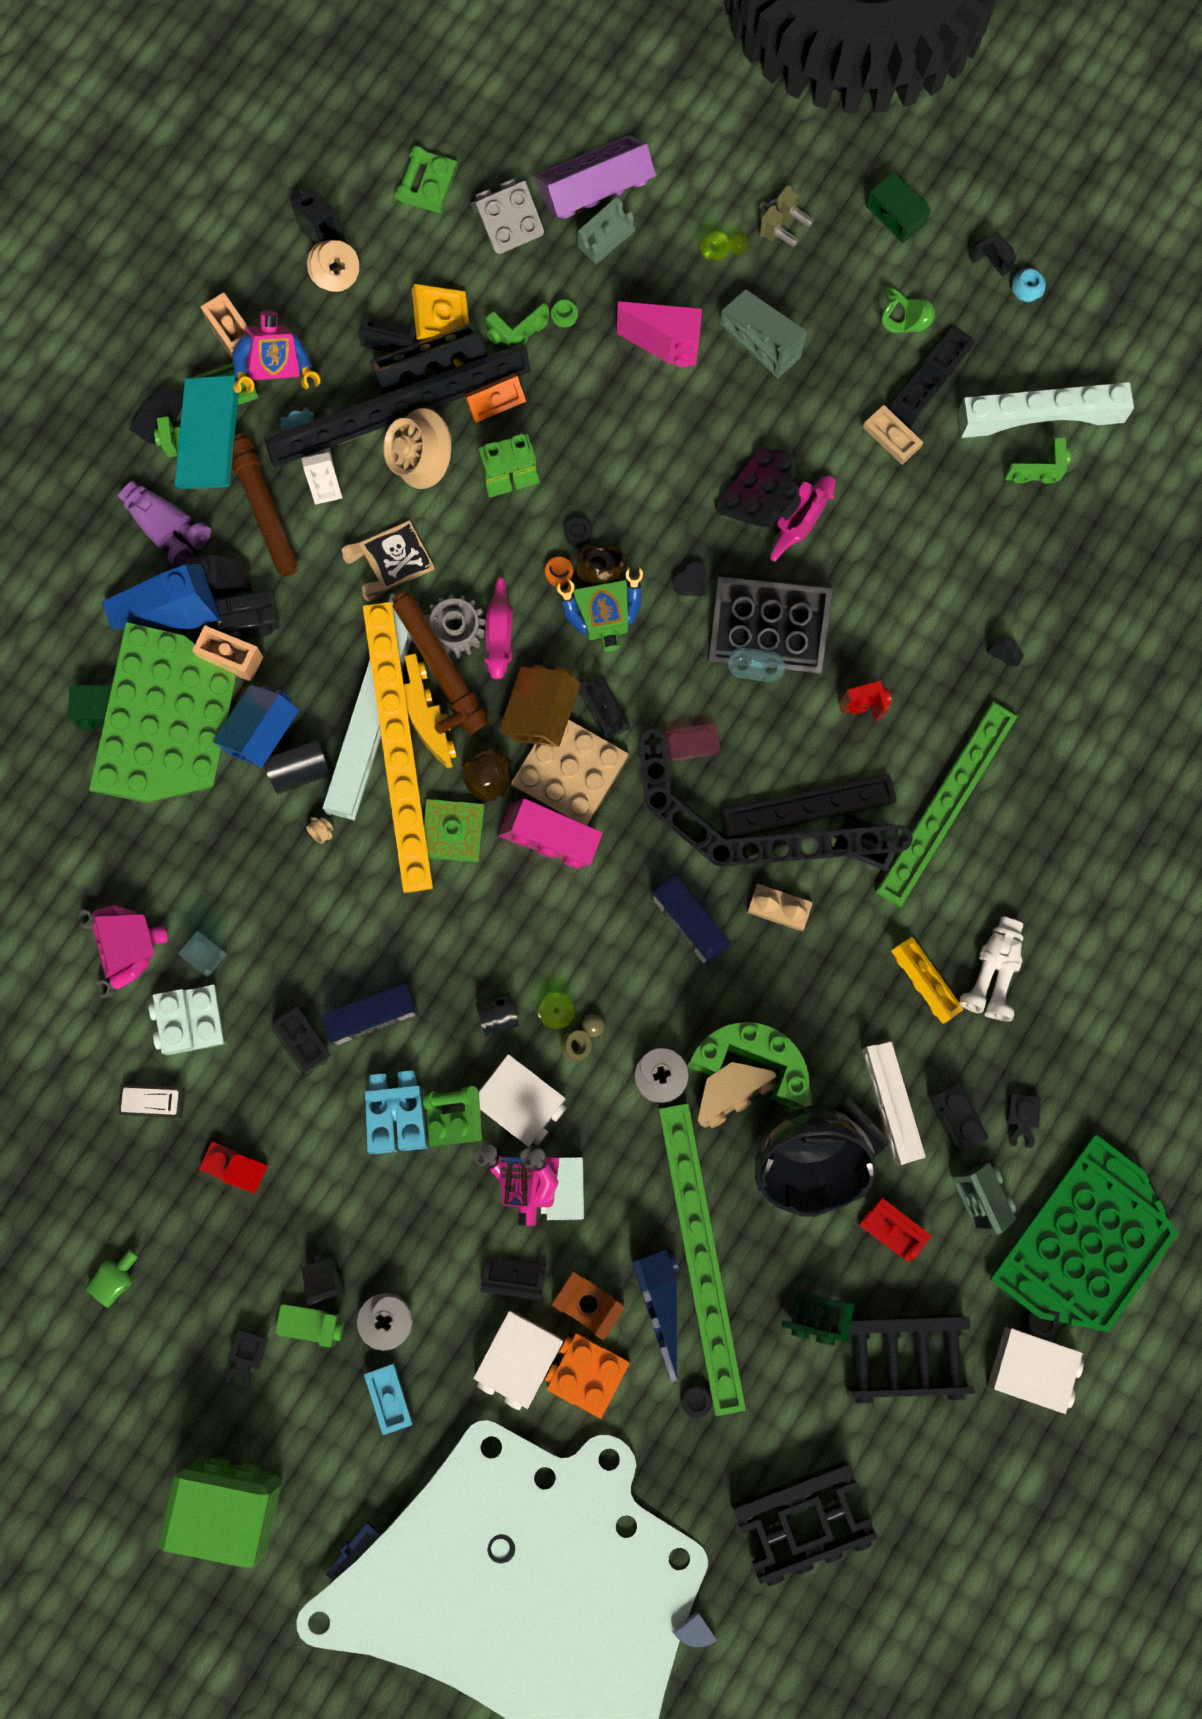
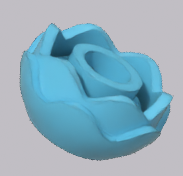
[1012,268,1046,302]
[280,407,314,431]

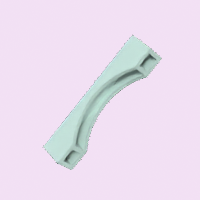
[957,382,1134,438]

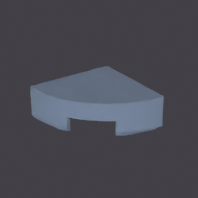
[672,1612,717,1647]

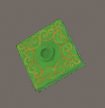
[424,799,485,862]

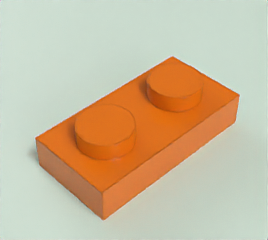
[464,373,526,423]

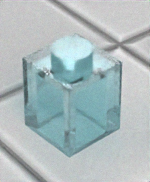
[178,931,227,976]

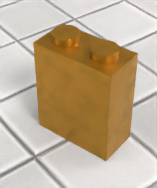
[499,665,581,747]

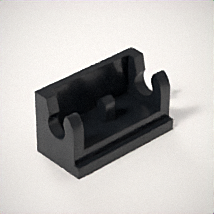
[358,312,419,353]
[579,674,630,741]
[272,1006,331,1078]
[480,1257,547,1300]

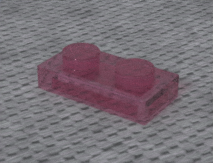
[659,723,721,761]

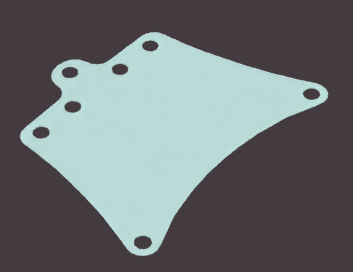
[297,1420,708,1719]

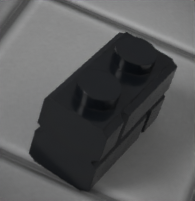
[214,590,280,640]
[929,1083,989,1152]

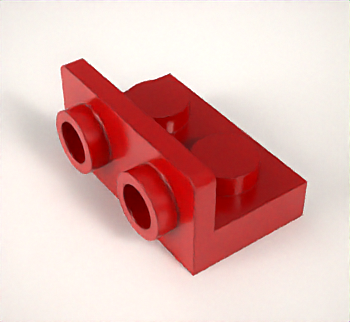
[839,680,892,722]

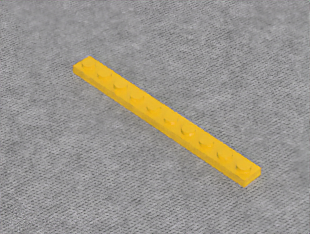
[363,602,433,893]

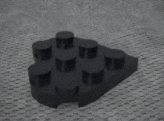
[715,447,801,527]

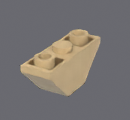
[698,1062,781,1128]

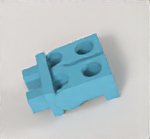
[365,1071,429,1154]

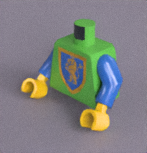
[555,566,643,652]

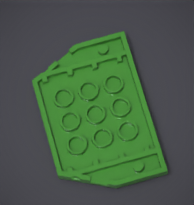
[89,622,236,803]

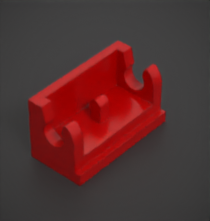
[858,1198,932,1262]

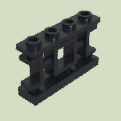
[731,1460,877,1586]

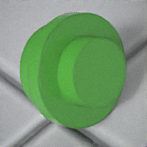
[551,300,578,328]

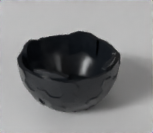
[755,1106,876,1217]

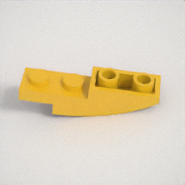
[404,654,456,768]

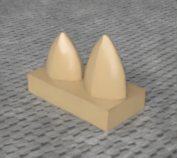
[747,884,813,932]

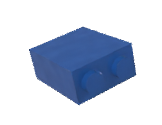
[212,685,299,768]

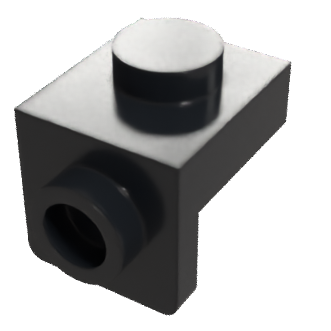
[970,232,1017,276]

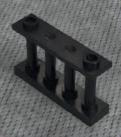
[846,1315,975,1403]

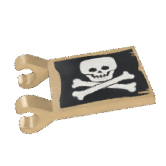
[342,520,435,602]

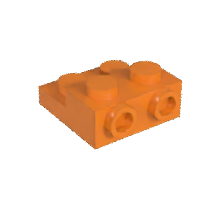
[545,1332,630,1419]

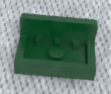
[781,1291,854,1346]

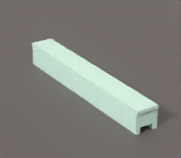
[323,594,418,821]

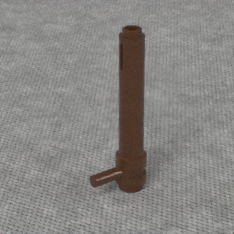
[232,434,298,577]
[392,591,489,735]

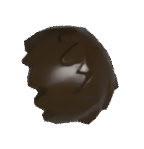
[577,545,626,586]
[462,748,512,801]

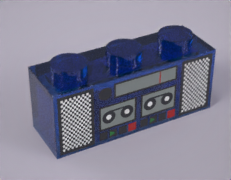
[651,875,731,966]
[320,983,419,1046]

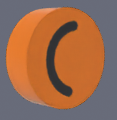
[545,557,573,587]

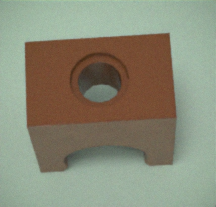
[552,1270,625,1341]

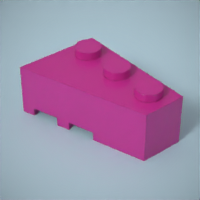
[497,799,603,869]

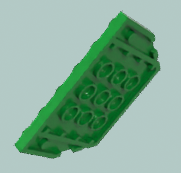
[989,1134,1178,1332]

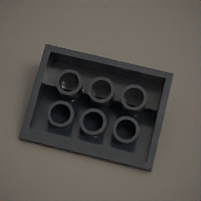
[709,572,833,673]

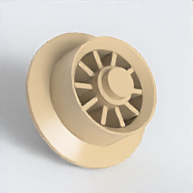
[383,408,451,489]

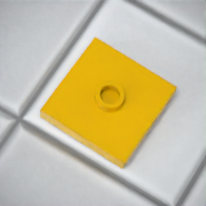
[411,284,469,340]

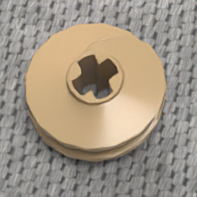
[307,240,359,292]

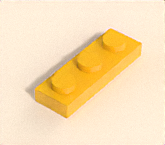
[891,937,964,1024]

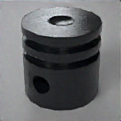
[475,992,520,1037]

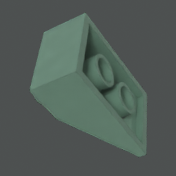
[951,1163,1016,1235]

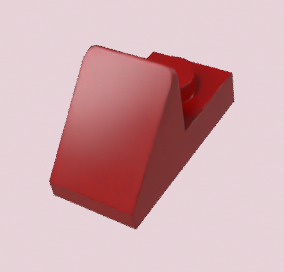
[199,1141,268,1194]

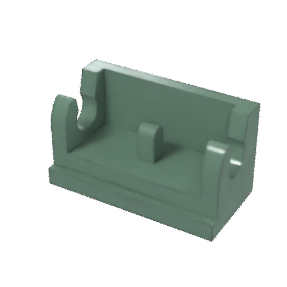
[578,197,635,265]

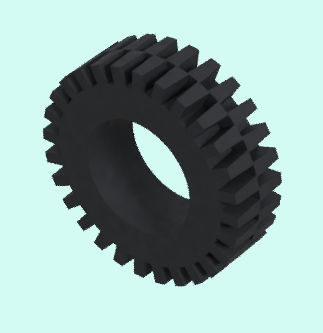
[724,0,997,113]

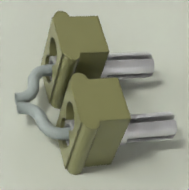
[759,186,814,247]

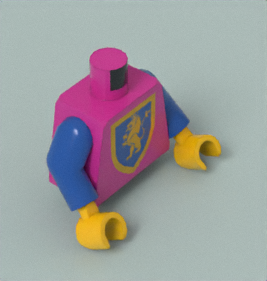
[232,311,320,394]

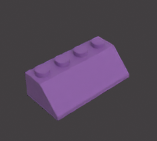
[533,135,656,218]

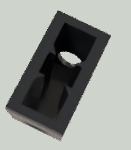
[290,189,347,245]

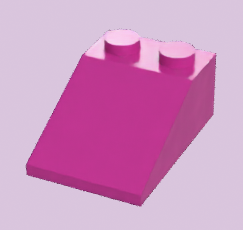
[617,301,702,367]

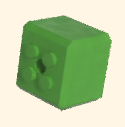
[158,1457,282,1567]

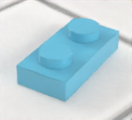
[364,1363,413,1435]

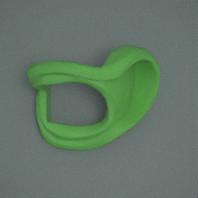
[882,287,935,333]

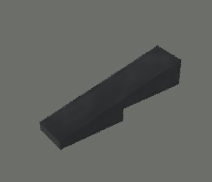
[889,327,976,429]

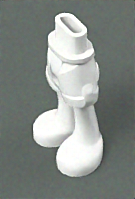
[959,917,1024,1021]

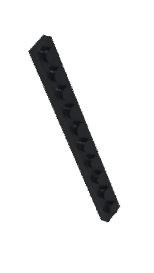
[264,343,531,468]

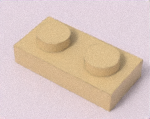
[863,405,923,465]

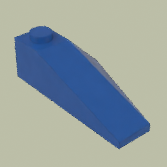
[102,564,220,629]

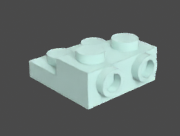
[149,985,226,1055]

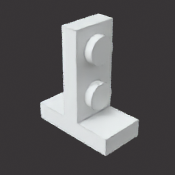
[301,448,342,504]

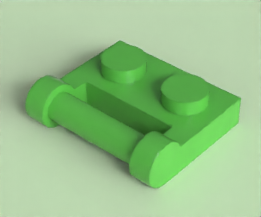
[394,146,458,213]
[422,1086,482,1146]

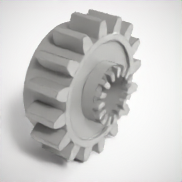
[425,595,486,658]

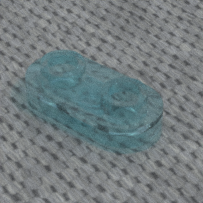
[728,648,785,682]

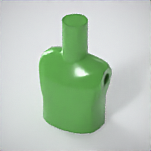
[85,1249,139,1308]

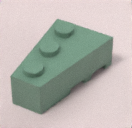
[720,289,807,379]

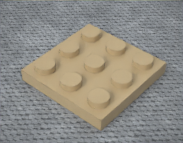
[511,720,629,826]

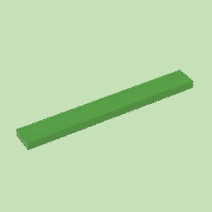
[875,701,1018,908]

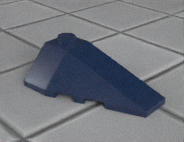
[631,1249,680,1382]

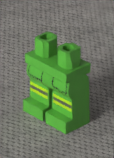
[479,434,540,498]

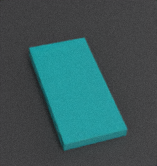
[175,376,239,489]

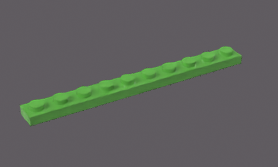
[658,1104,746,1416]

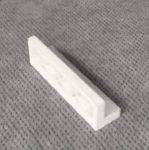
[861,1041,926,1166]

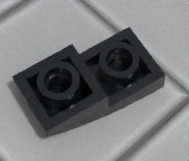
[129,385,183,445]

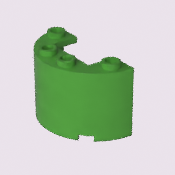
[687,1022,809,1109]

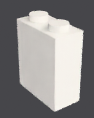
[479,1054,566,1147]
[473,1309,564,1410]
[987,1327,1084,1414]

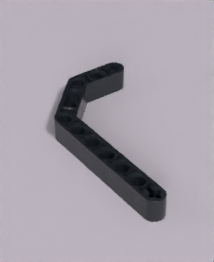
[640,729,913,867]

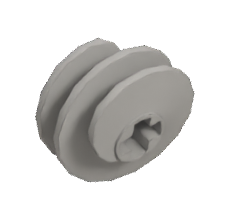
[634,1048,689,1103]
[357,1293,413,1351]

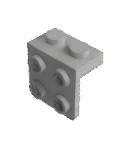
[470,178,544,254]

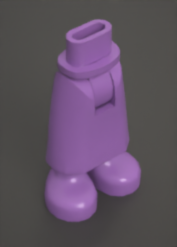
[118,481,211,568]

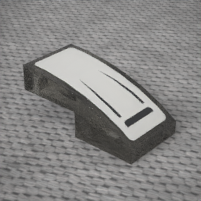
[118,1085,185,1118]

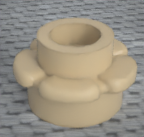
[306,817,333,844]

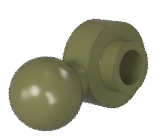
[560,1014,605,1060]

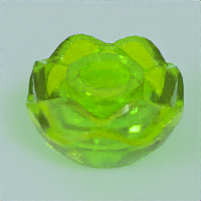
[538,992,575,1029]

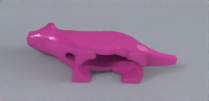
[770,475,836,561]
[484,577,513,679]

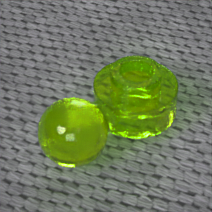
[701,231,749,261]

